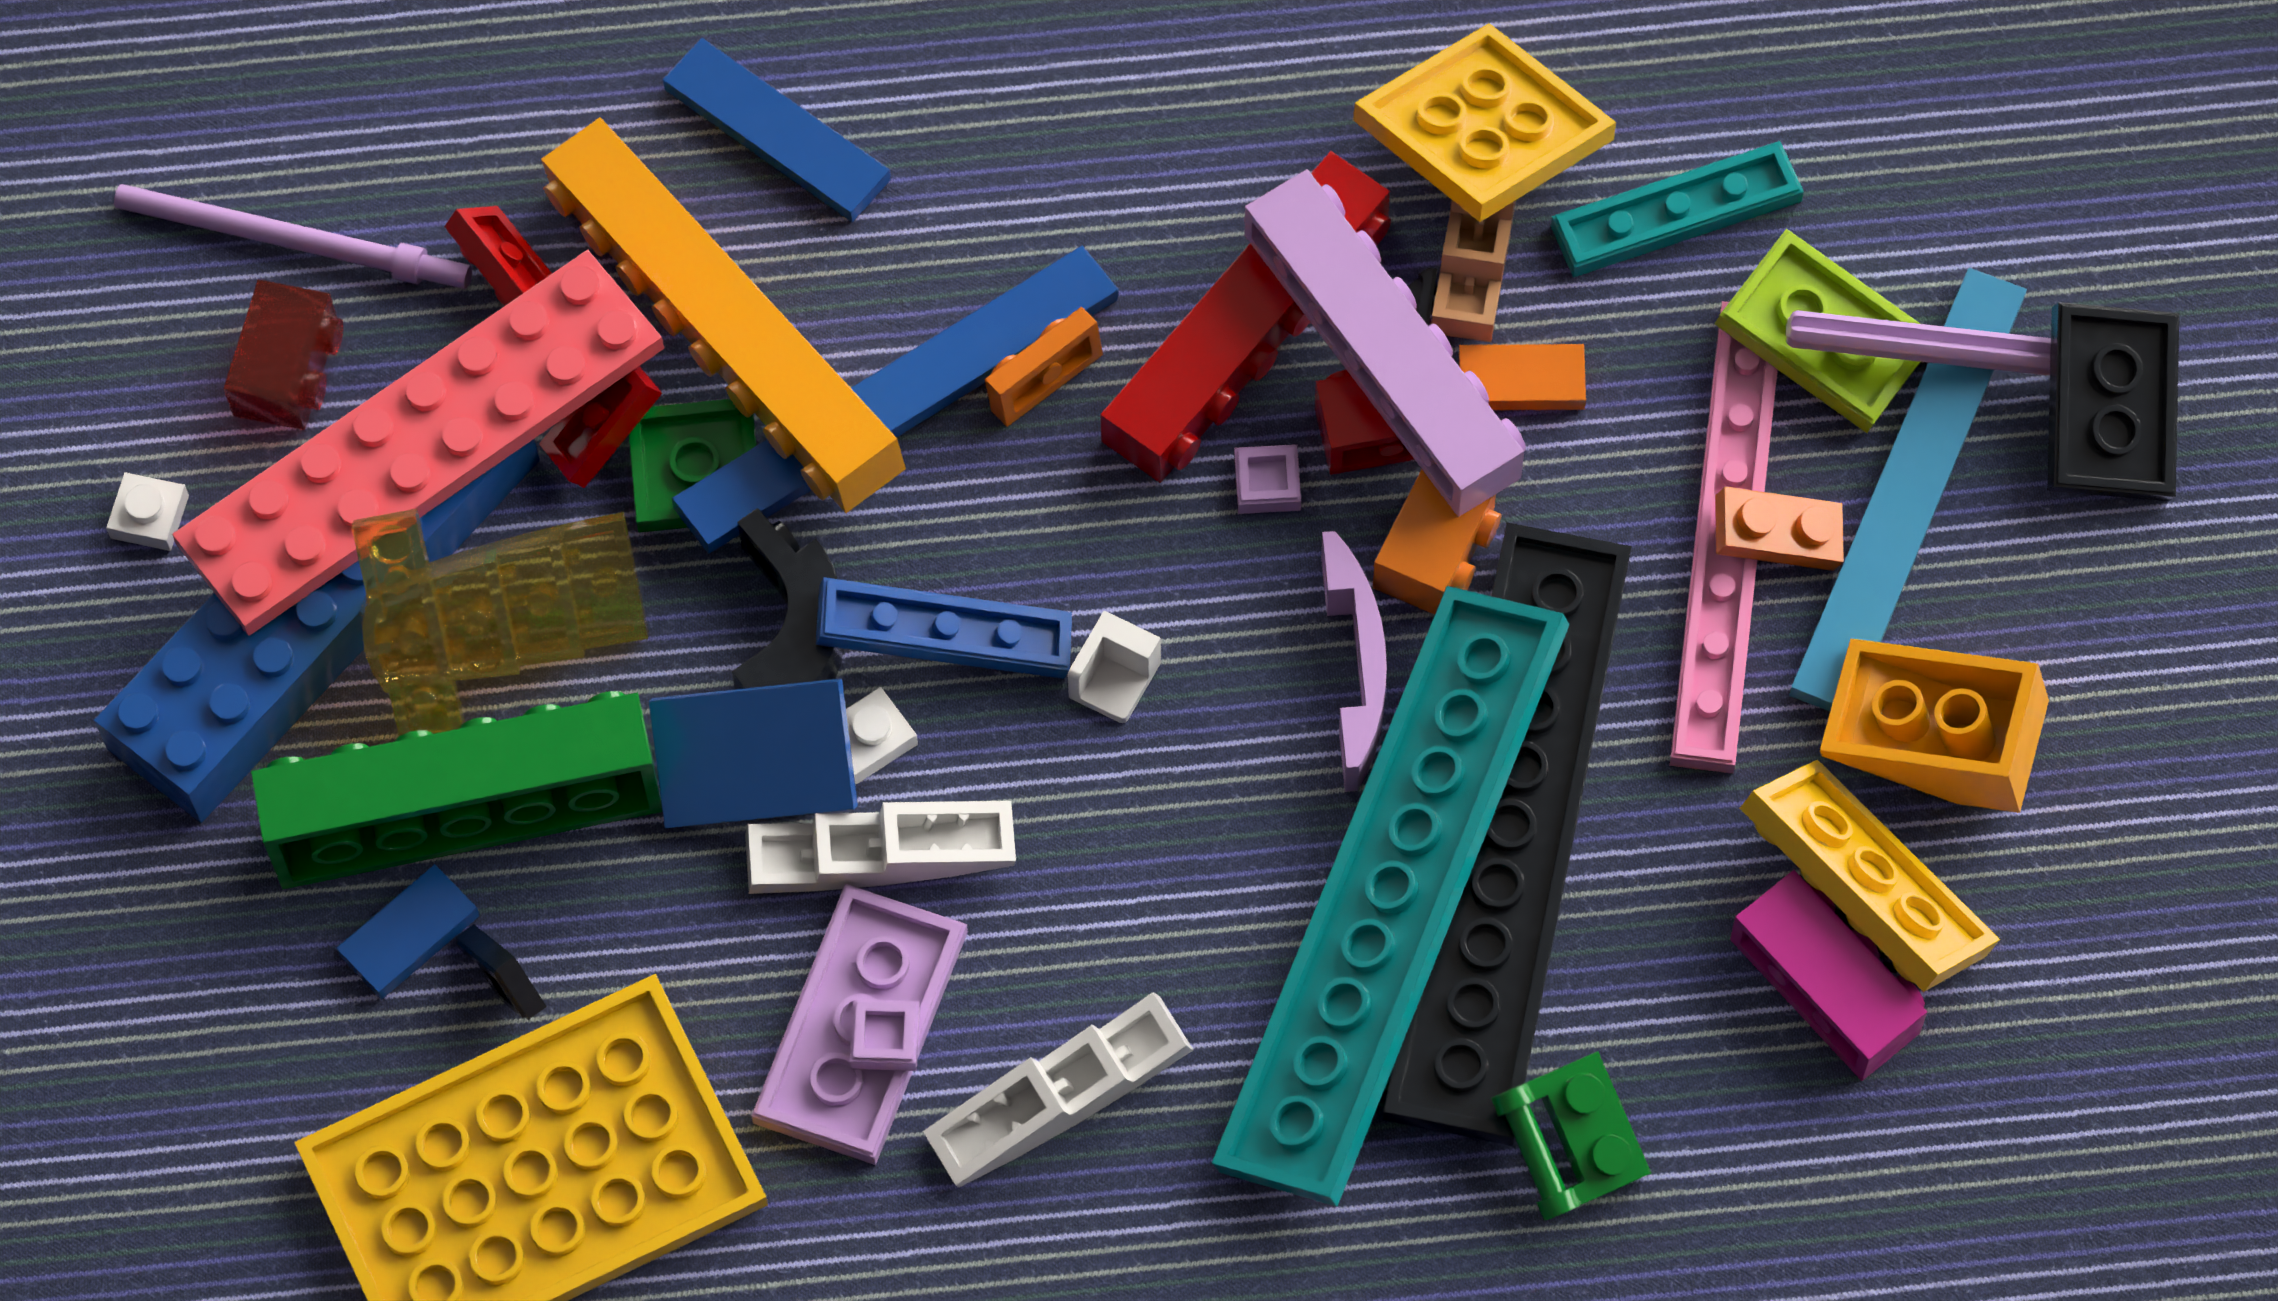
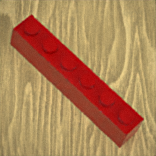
[1100,151,1391,483]

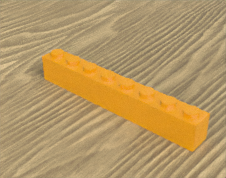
[541,117,906,513]

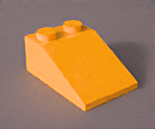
[1820,638,2049,813]

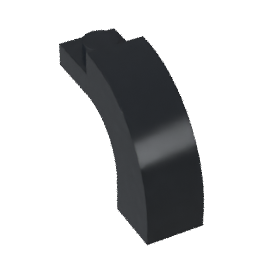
[732,508,844,690]

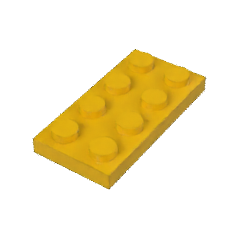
[1739,759,2000,992]

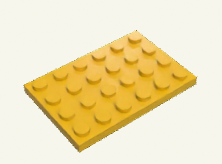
[294,974,768,1301]

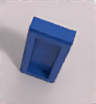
[336,864,480,1000]

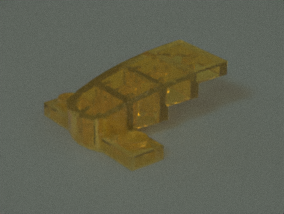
[351,508,649,736]

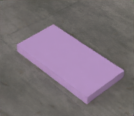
[751,884,968,1165]

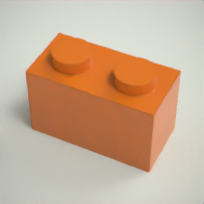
[1373,469,1502,615]

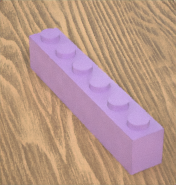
[1245,169,1526,517]

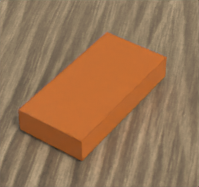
[1458,344,1586,410]

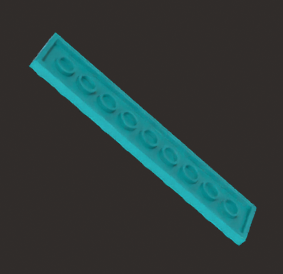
[1212,586,1569,1207]

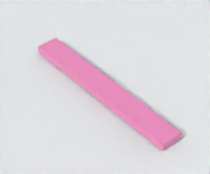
[1669,301,1778,774]

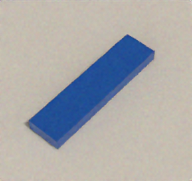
[663,38,891,222]
[816,577,1072,679]

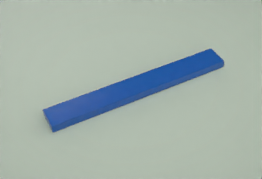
[672,245,1119,554]

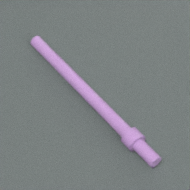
[114,184,472,289]

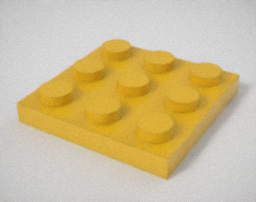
[1353,23,1616,222]

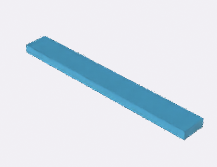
[1789,268,2027,712]

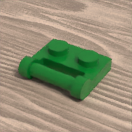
[1491,1051,1651,1221]

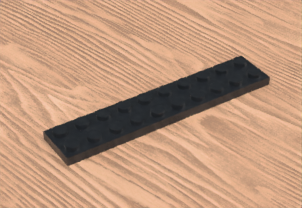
[1383,523,1632,1146]

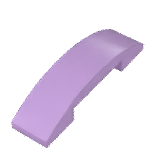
[1321,531,1387,792]

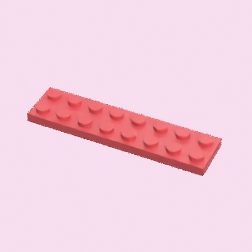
[172,249,664,636]

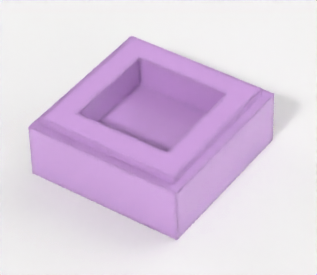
[1234,445,1301,514]
[850,999,920,1071]

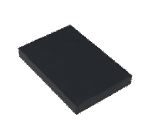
[2047,302,2179,501]

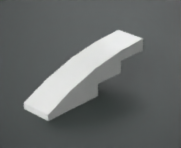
[745,801,1016,894]
[923,992,1193,1187]

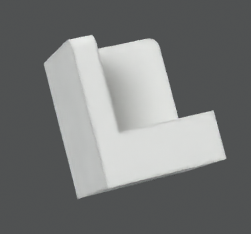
[1068,611,1161,723]

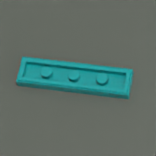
[1551,141,1804,278]

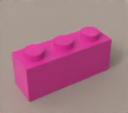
[1730,870,1928,1081]

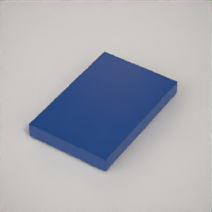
[649,679,858,828]

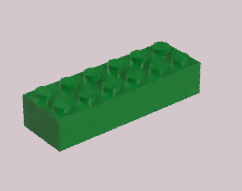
[251,691,663,890]

